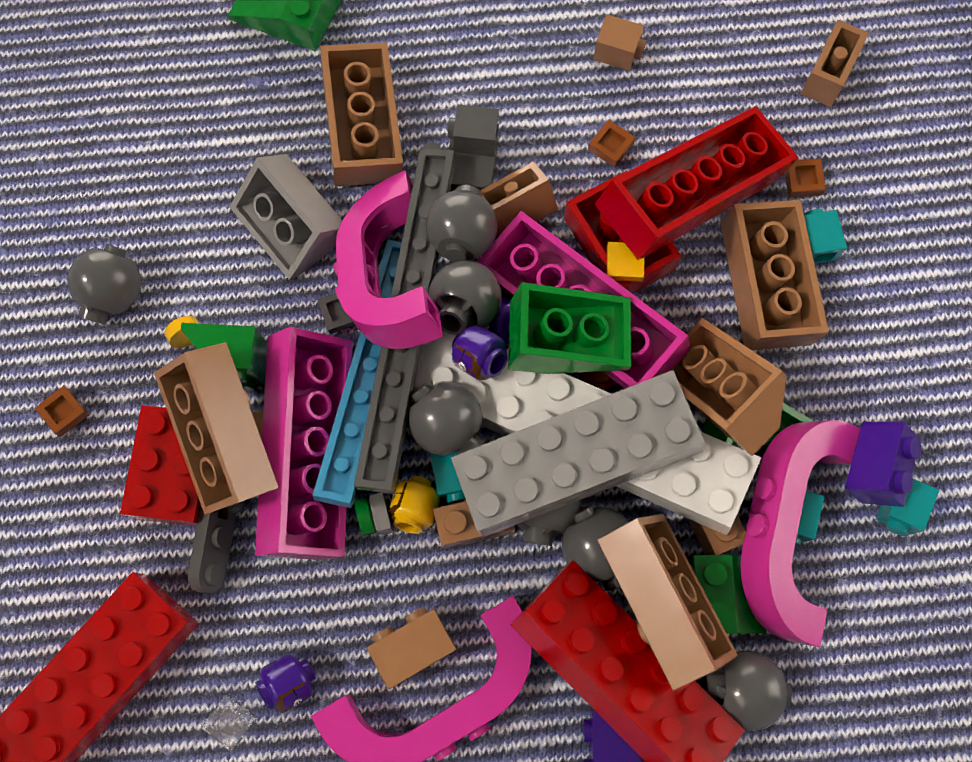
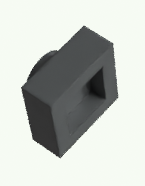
[317,293,356,334]

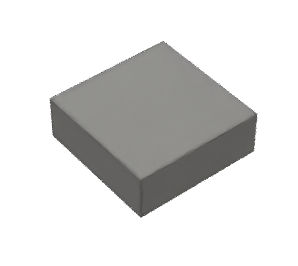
[369,492,394,535]

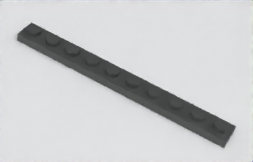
[354,148,457,494]

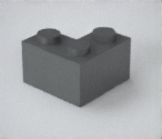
[448,105,499,191]

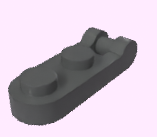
[188,501,244,593]

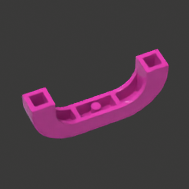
[334,170,443,349]
[741,420,860,647]
[311,596,532,762]

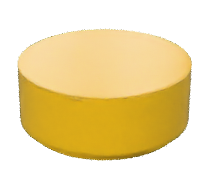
[164,316,199,348]

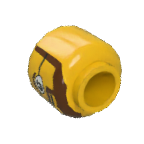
[388,476,440,534]

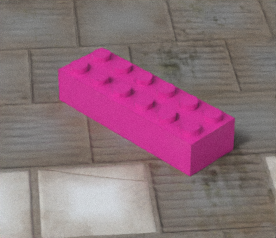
[477,211,691,389]
[255,327,353,560]

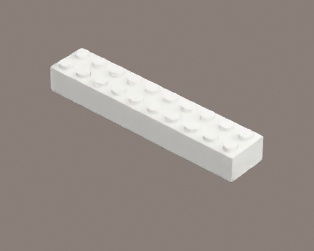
[413,331,761,536]

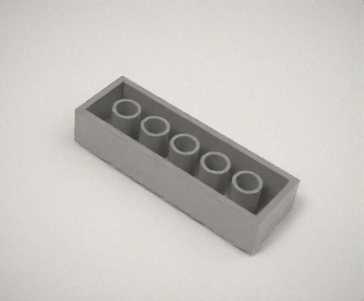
[451,370,705,537]

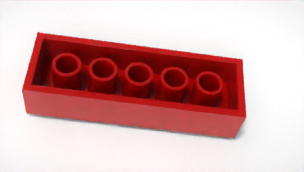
[595,106,799,260]
[510,560,745,762]
[0,572,199,762]

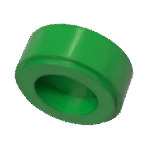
[355,497,376,536]

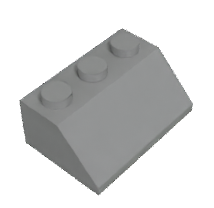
[230,154,342,280]

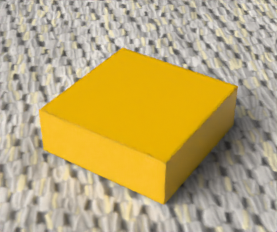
[606,242,644,282]

